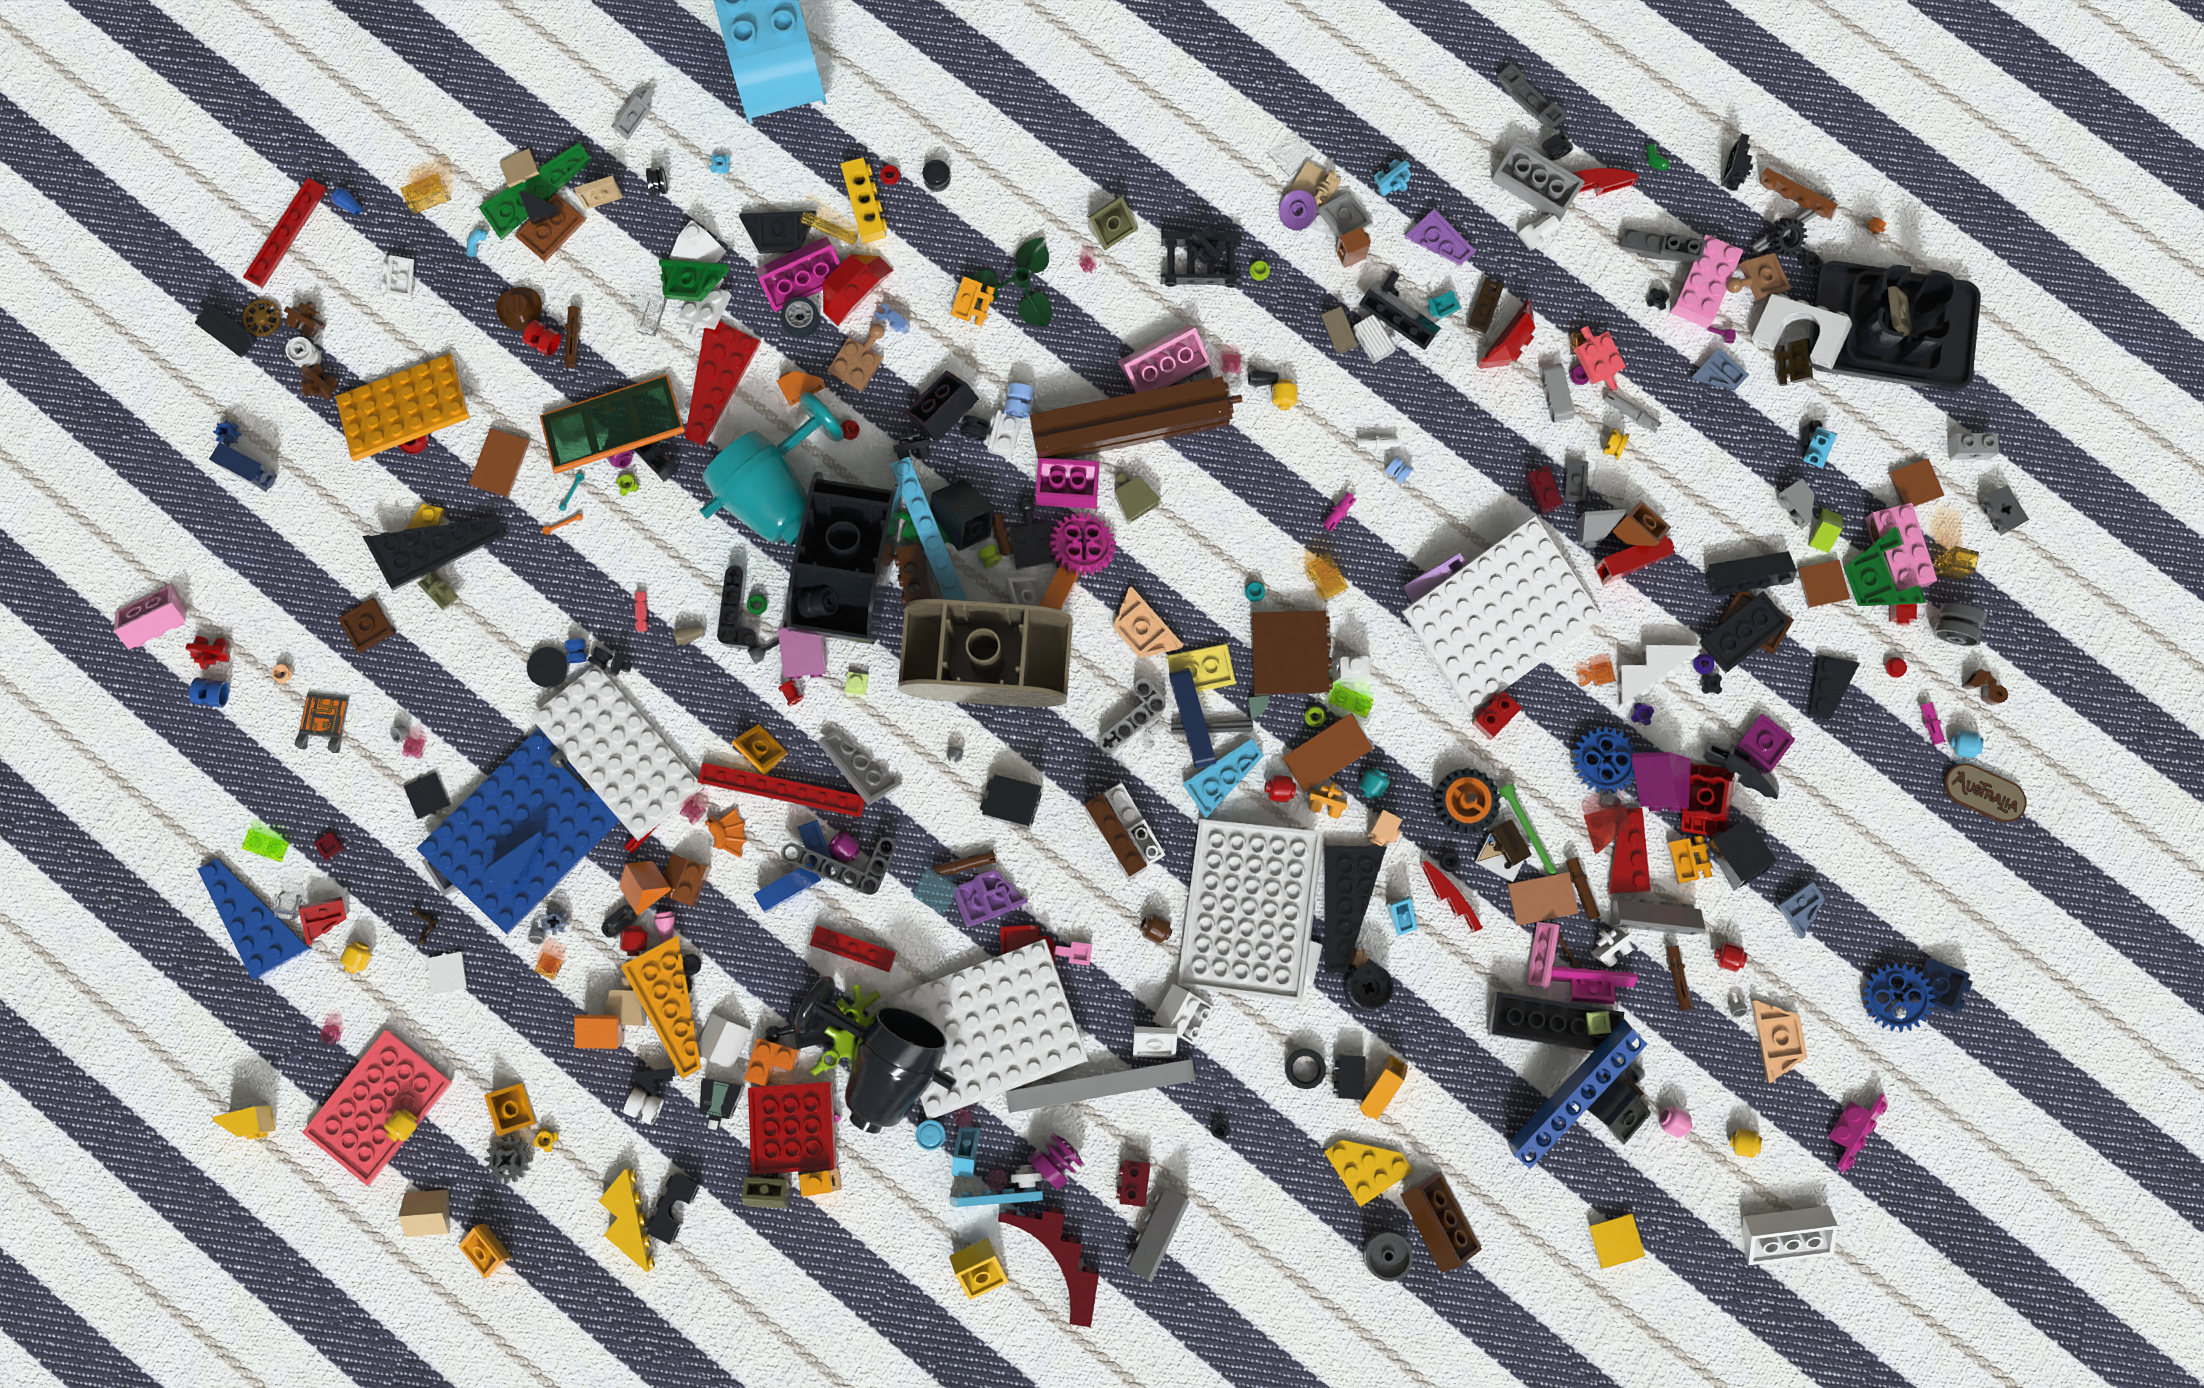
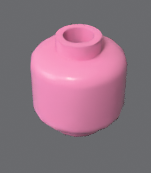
[1659,1106,1692,1138]

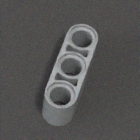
[1539,363,1575,423]

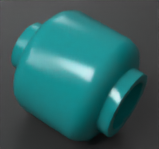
[1359,767,1390,800]

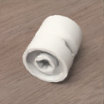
[285,337,322,368]
[623,1088,664,1125]

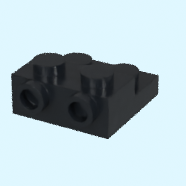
[1721,133,1753,191]

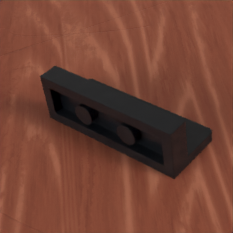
[195,299,257,358]

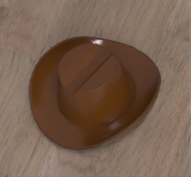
[496,287,542,331]

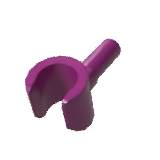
[1707,326,1736,344]

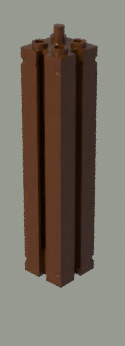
[1029,376,1243,459]

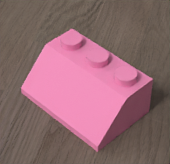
[114,584,186,650]

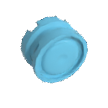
[915,1120,946,1151]

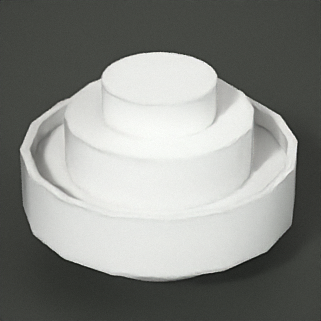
[1011,1165,1042,1188]

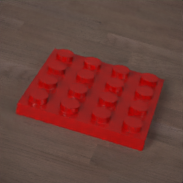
[748,1082,837,1175]

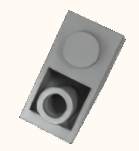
[1777,478,1815,529]

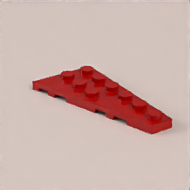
[685,321,761,447]

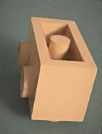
[1367,810,1402,846]

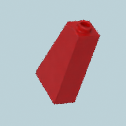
[1594,535,1674,586]

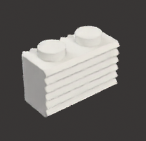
[1352,315,1396,364]

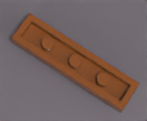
[1760,167,1838,220]

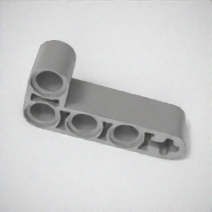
[1099,678,1166,755]

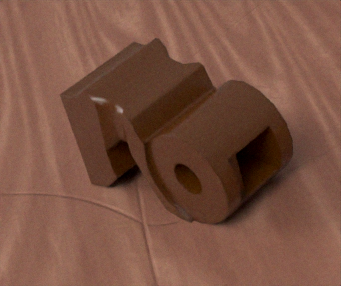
[1962,669,2008,705]

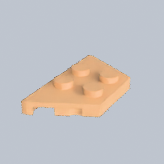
[1113,586,1183,659]
[1751,1000,1807,1083]

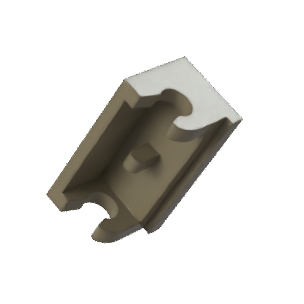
[1321,306,1358,354]

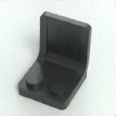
[1587,1073,1651,1144]

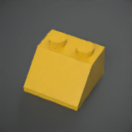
[212,1106,276,1140]
[949,1238,1009,1301]

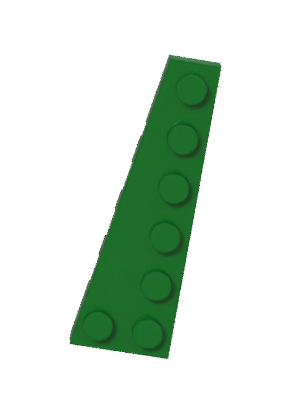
[478,143,591,240]

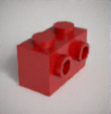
[1472,691,1522,741]

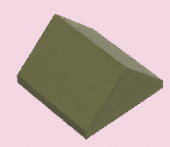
[1088,195,1138,251]

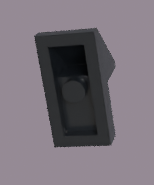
[632,1068,679,1096]

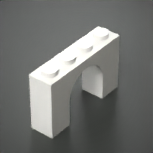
[1752,294,1852,369]

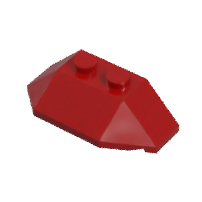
[823,254,894,327]
[1477,299,1536,369]

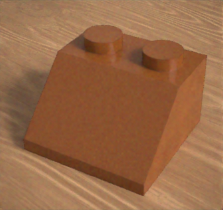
[1612,500,1671,546]
[663,854,711,908]

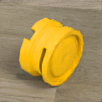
[1602,428,1630,460]

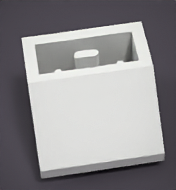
[1152,984,1214,1045]

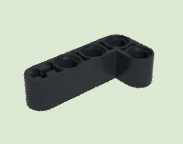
[717,565,759,650]

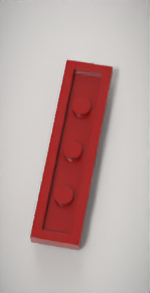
[810,925,897,973]

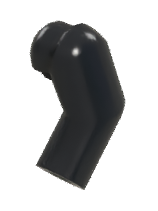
[1800,420,1823,448]

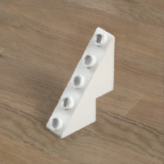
[1617,645,1702,708]

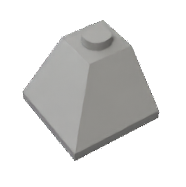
[1576,509,1626,548]

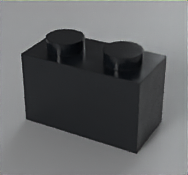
[1332,1055,1366,1100]

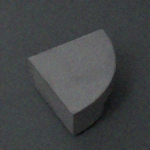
[1599,794,1621,810]

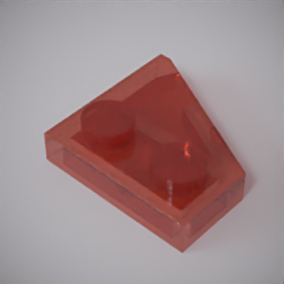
[1584,804,1631,854]

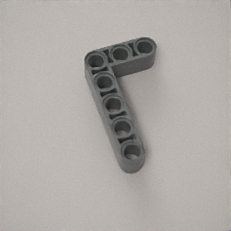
[781,837,896,895]

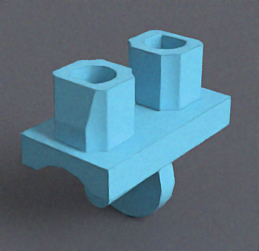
[1374,159,1411,197]
[1803,426,1838,468]

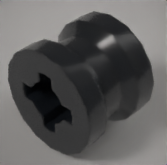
[587,646,613,670]

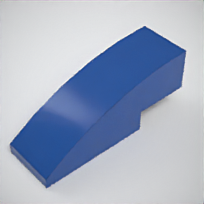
[753,863,822,913]

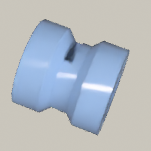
[1385,456,1414,484]

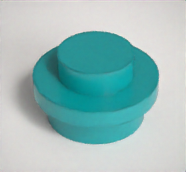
[1245,581,1265,602]

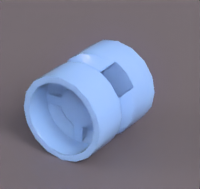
[1004,383,1034,419]

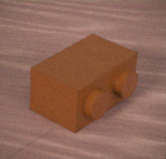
[1336,227,1371,268]

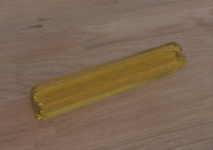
[800,211,858,245]

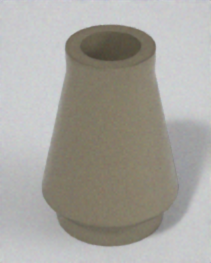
[673,624,705,646]

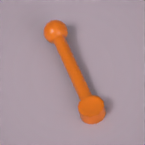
[542,513,583,535]

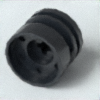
[1343,964,1394,1012]

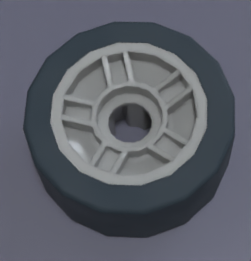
[780,297,820,338]

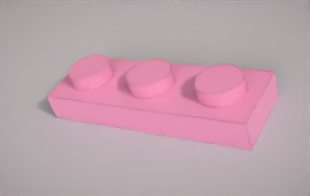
[1527,922,1560,988]

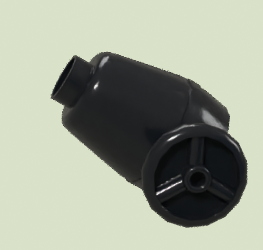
[794,976,957,1134]

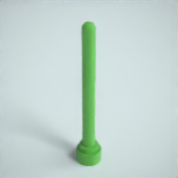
[1498,782,1556,875]

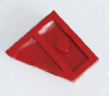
[298,897,347,945]

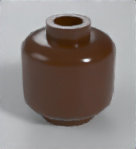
[1140,913,1172,944]

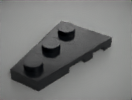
[1808,655,1860,720]

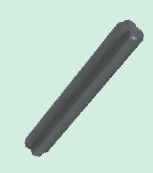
[1171,720,1253,734]

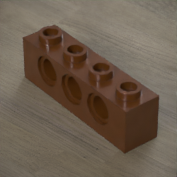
[894,544,935,623]

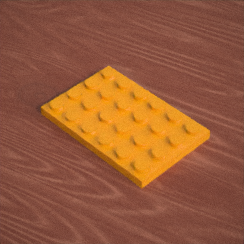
[335,353,470,462]

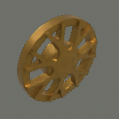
[243,299,282,337]

